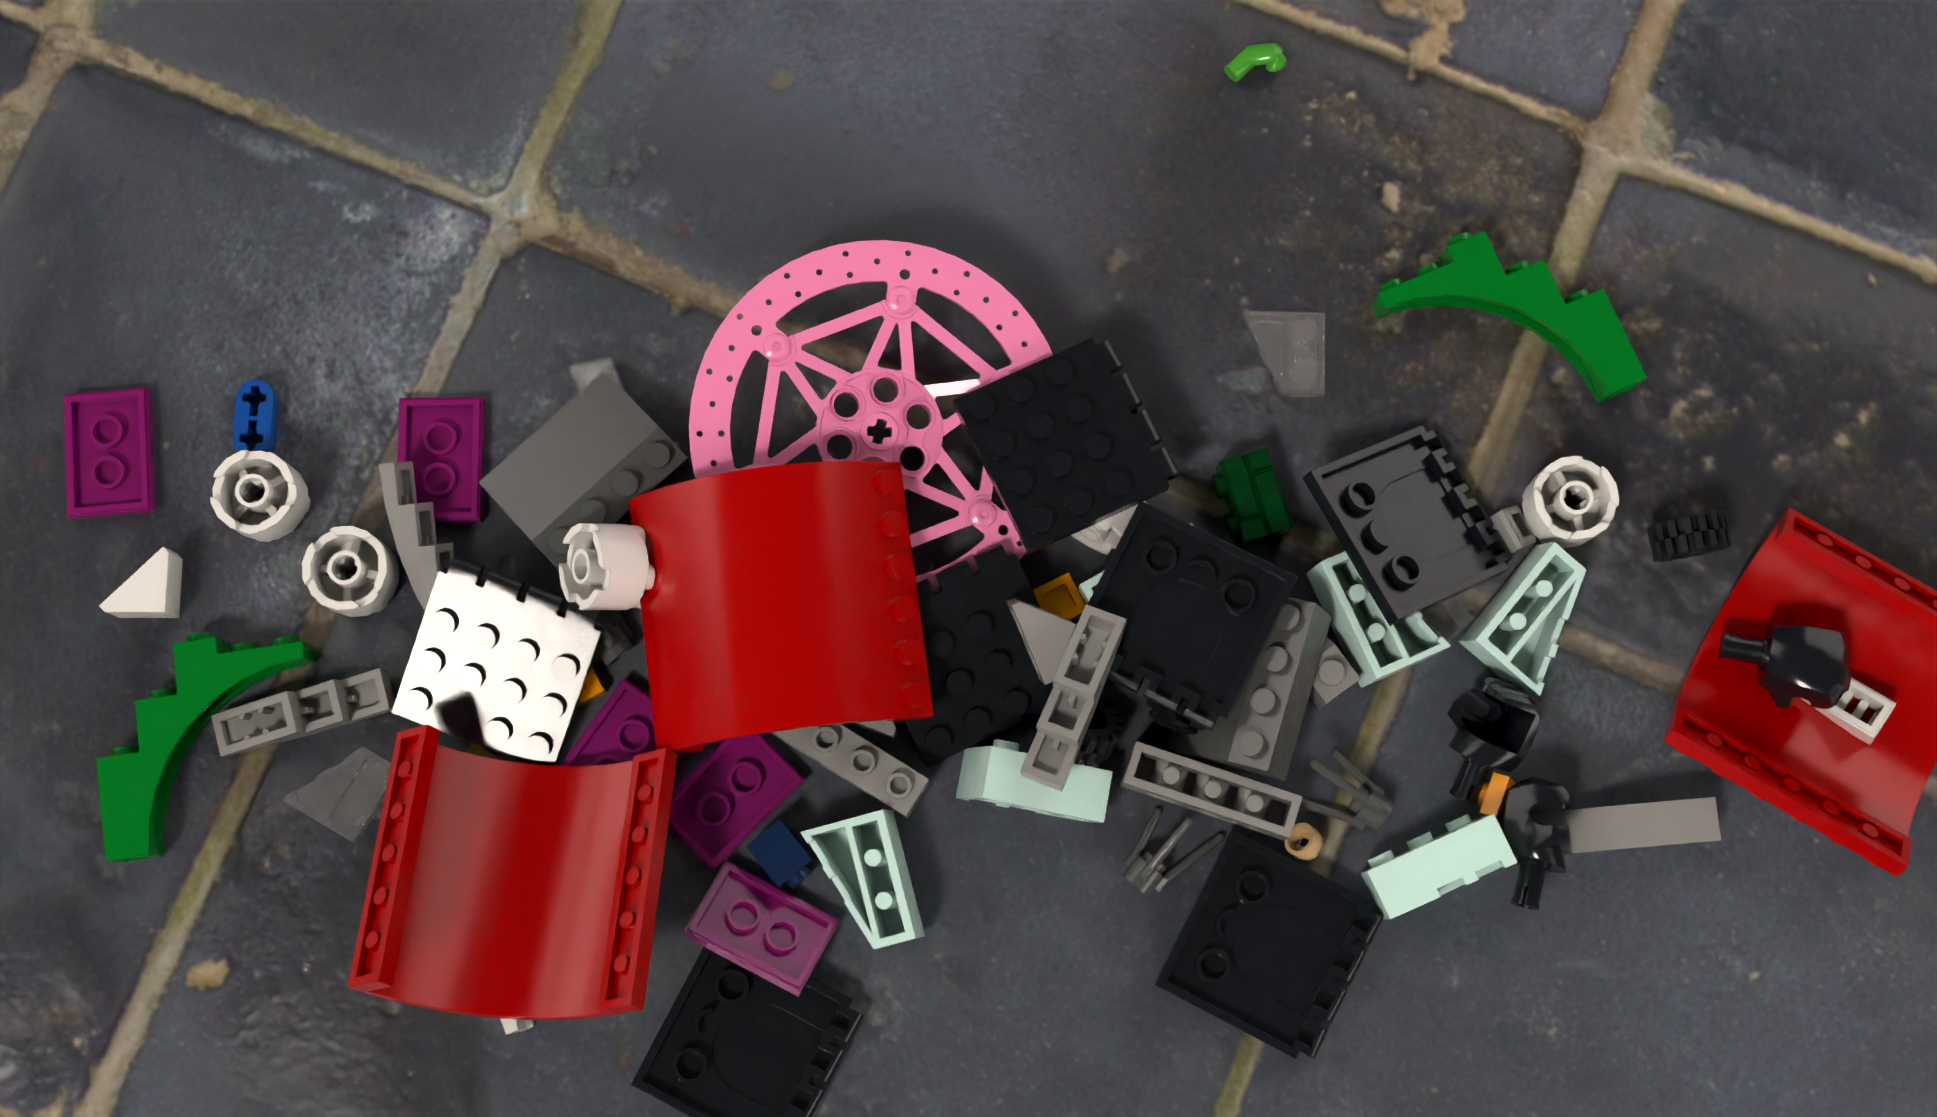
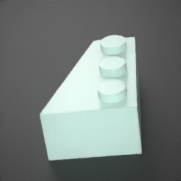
[1458,542,1587,696]
[1306,551,1451,688]
[956,739,1113,823]
[800,809,925,949]
[1360,813,1518,920]

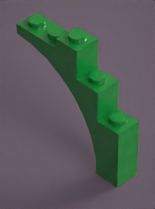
[1371,231,1647,404]
[96,632,316,863]

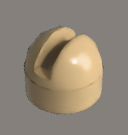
[1285,822,1323,861]

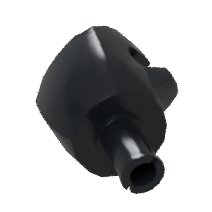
[1718,622,1852,709]
[1447,677,1541,804]
[1500,777,1573,910]

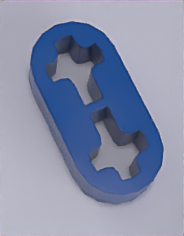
[233,379,279,453]

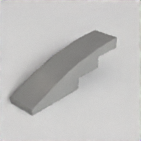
[378,461,454,611]
[1020,604,1127,792]
[211,668,395,757]
[1532,797,1721,855]

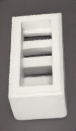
[1800,677,1897,745]

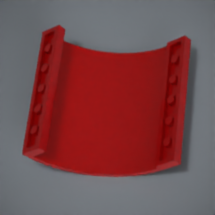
[629,461,934,754]
[1663,507,1937,877]
[348,724,678,1020]

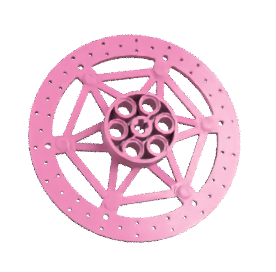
[689,240,1053,592]

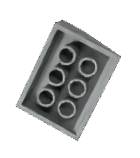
[479,370,689,570]
[1165,597,1332,782]

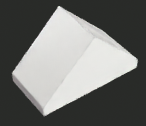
[99,547,183,618]

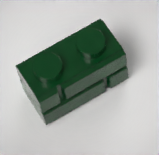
[1212,448,1293,547]

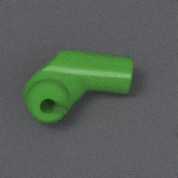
[1224,43,1287,83]

